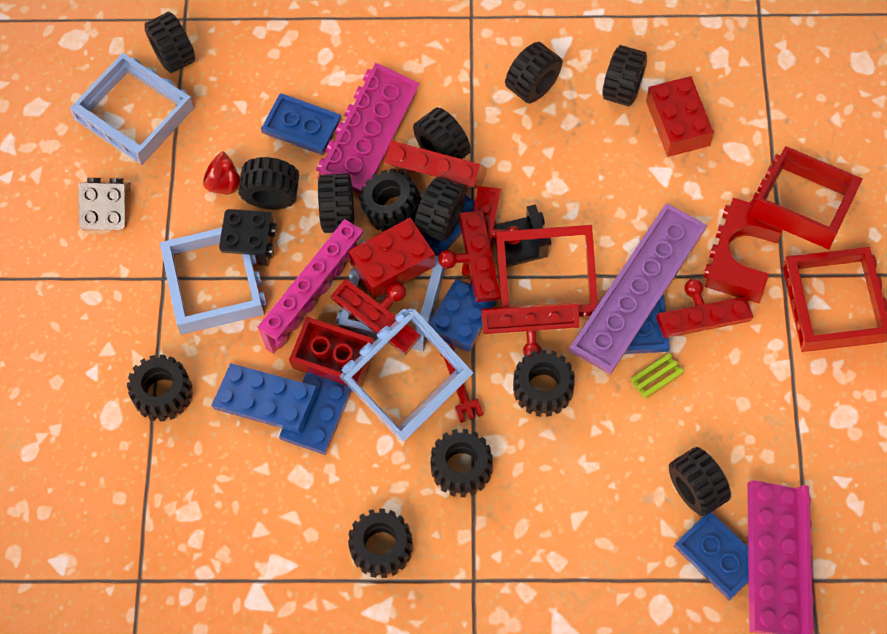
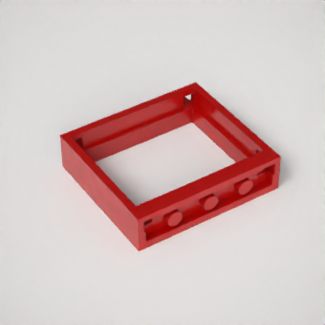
[750,146,863,250]
[495,225,598,317]
[782,247,887,352]

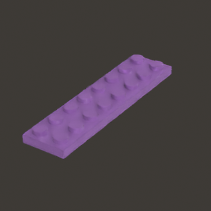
[569,203,707,375]

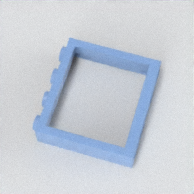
[70,53,194,165]
[159,228,266,335]
[336,240,445,351]
[339,308,473,442]

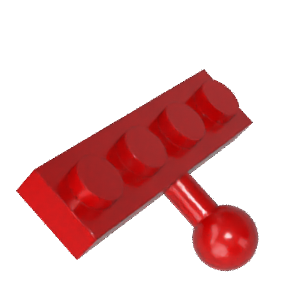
[461,186,522,277]
[438,211,501,303]
[330,278,421,356]
[656,279,754,339]
[481,302,580,357]

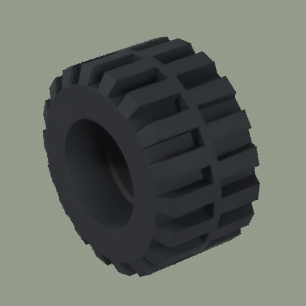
[144,11,195,73]
[505,42,563,104]
[602,45,647,107]
[413,107,471,159]
[238,157,300,210]
[359,169,422,232]
[318,173,354,233]
[415,177,466,242]
[513,350,575,417]
[127,354,193,422]
[430,429,493,497]
[668,447,731,517]
[348,508,413,578]

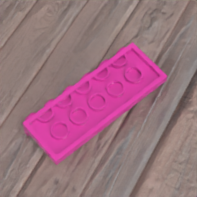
[316,62,420,195]
[258,219,363,354]
[747,480,815,634]

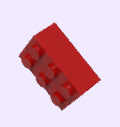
[646,76,714,157]
[348,218,435,300]
[289,316,375,387]

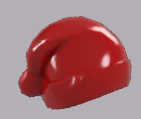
[203,151,241,195]

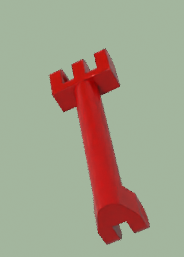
[440,343,483,423]

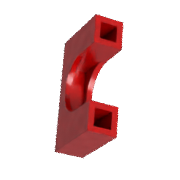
[384,140,487,189]
[703,198,782,304]

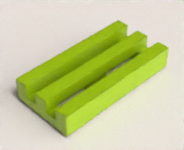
[630,353,684,400]

